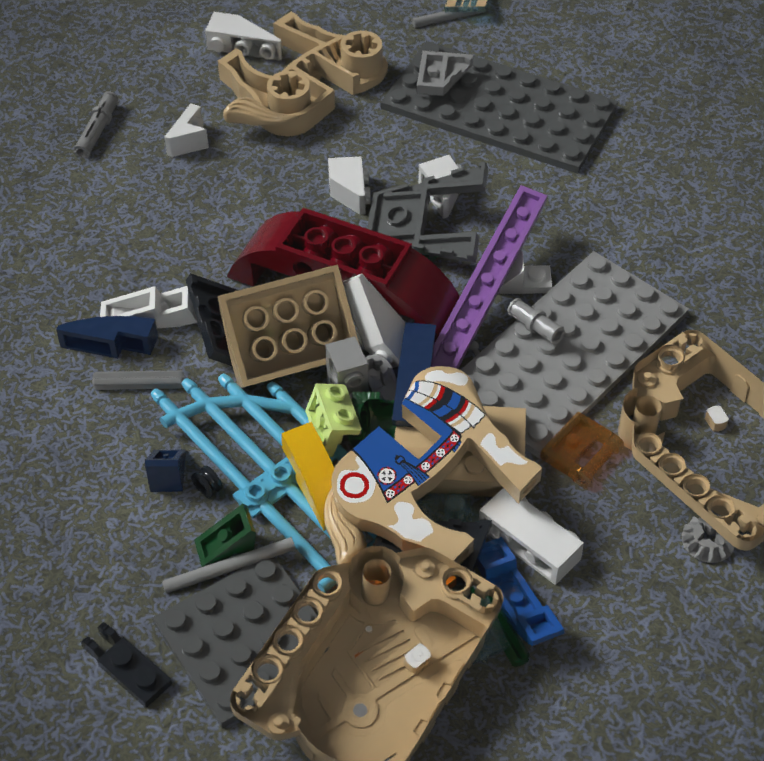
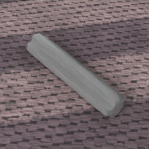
[92,370,185,390]

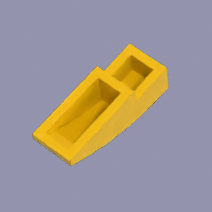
[281,422,334,531]

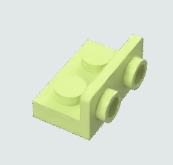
[305,383,362,457]

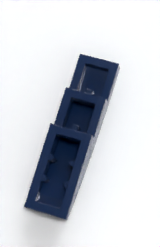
[392,322,436,427]

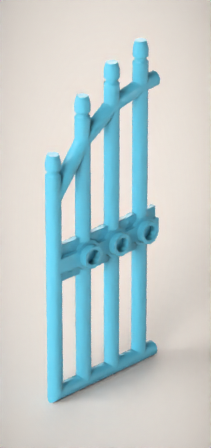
[151,373,377,593]

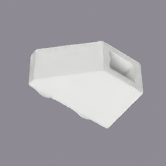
[328,156,371,215]

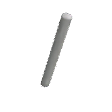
[162,537,296,594]

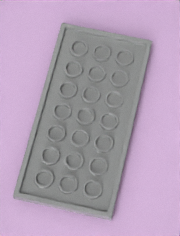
[461,251,689,459]

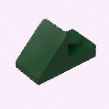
[194,504,256,567]

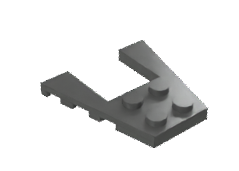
[367,161,488,263]

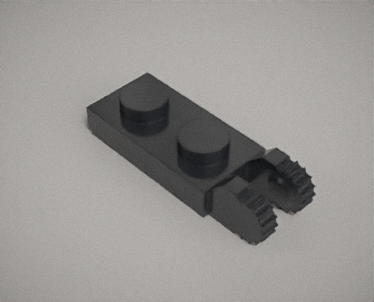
[81,622,172,708]

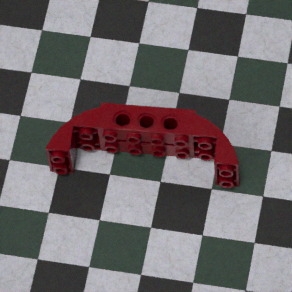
[227,207,460,342]

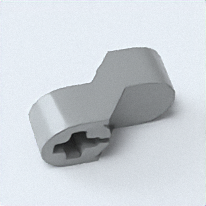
[365,354,397,401]

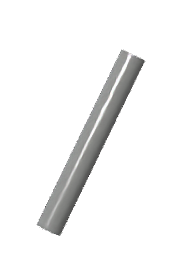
[412,4,486,28]

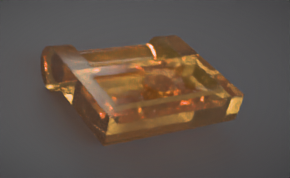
[540,411,624,489]

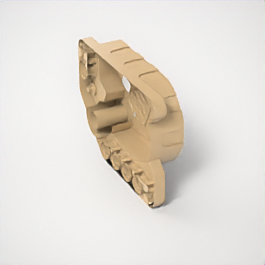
[618,330,764,551]
[230,546,504,761]

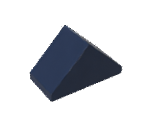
[145,449,186,492]

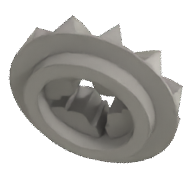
[682,516,735,563]

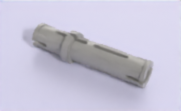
[73,91,119,158]

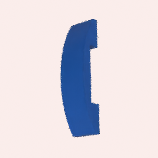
[477,537,564,646]

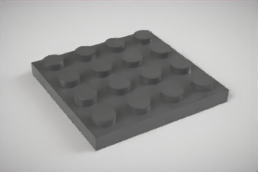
[152,557,329,729]

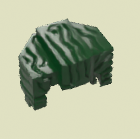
[348,391,396,447]

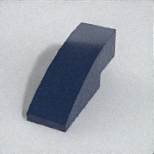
[56,316,158,359]

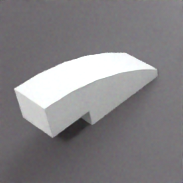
[100,286,198,328]

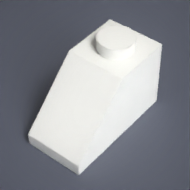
[419,155,461,219]

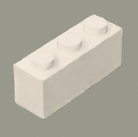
[479,488,584,585]

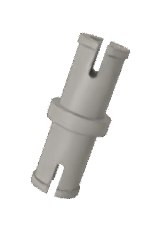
[507,298,565,344]

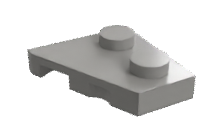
[417,51,473,96]

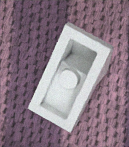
[164,103,209,157]
[498,251,552,294]

